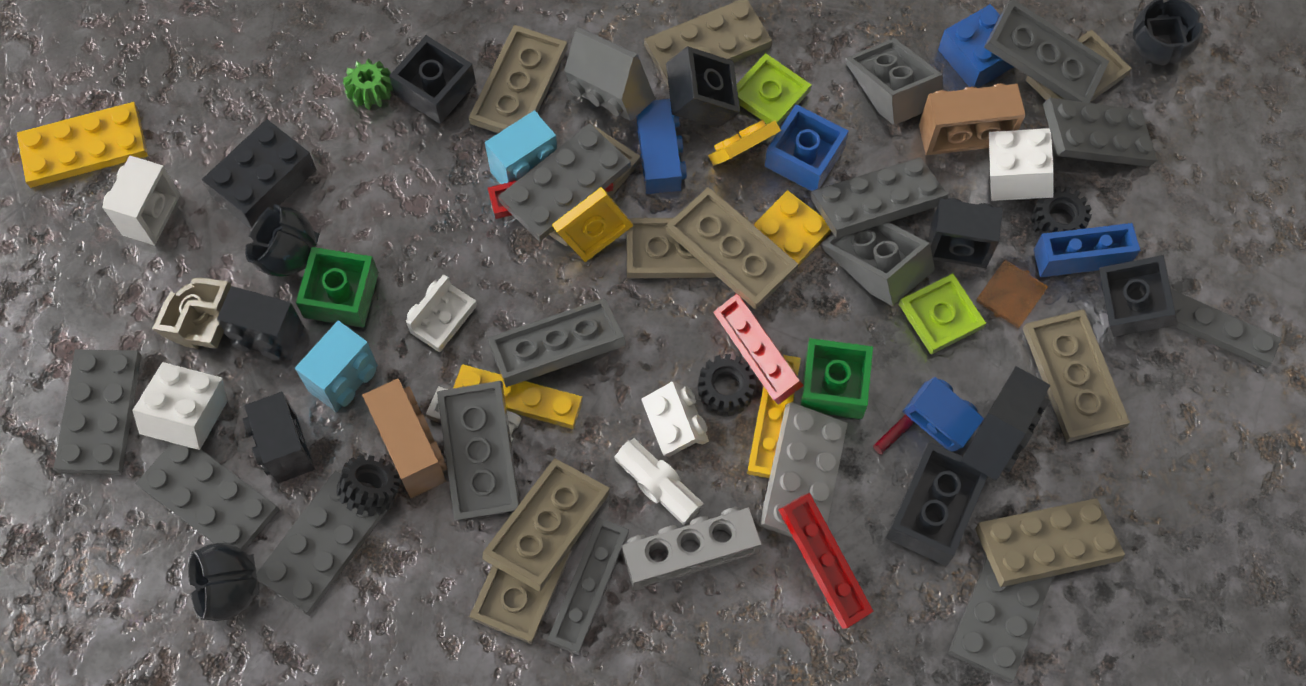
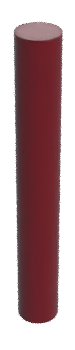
[873,414,915,455]

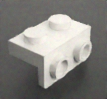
[406,275,477,352]
[642,382,709,457]

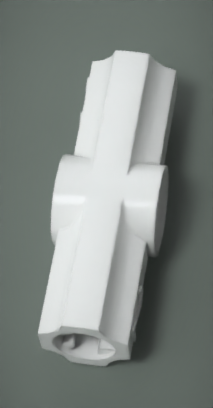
[615,438,704,526]

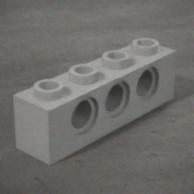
[622,507,762,591]

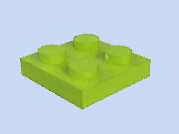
[737,53,812,126]
[899,273,986,355]

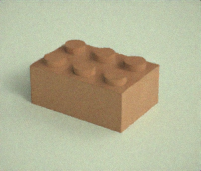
[919,83,1026,155]
[362,378,447,498]

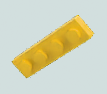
[747,355,801,478]
[453,364,583,430]

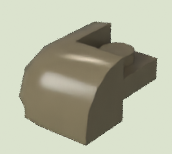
[152,278,232,350]

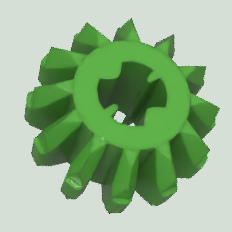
[343,58,393,110]

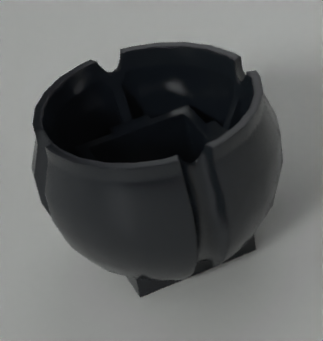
[1132,0,1203,65]
[245,205,320,277]
[188,543,259,621]

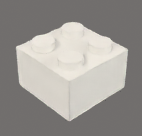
[989,128,1053,201]
[102,155,181,246]
[132,362,227,450]

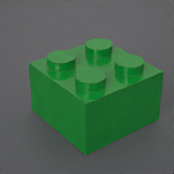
[296,247,379,328]
[800,338,873,419]

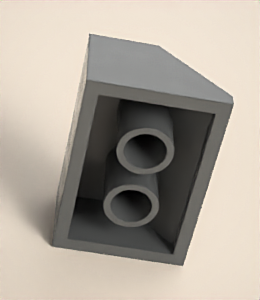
[564,27,655,121]

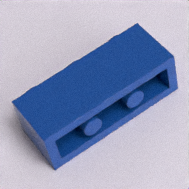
[636,99,687,194]
[1033,223,1141,277]

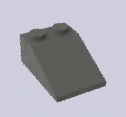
[845,38,943,125]
[821,222,935,306]

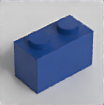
[902,377,984,452]

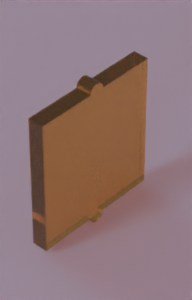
[976,260,1048,328]

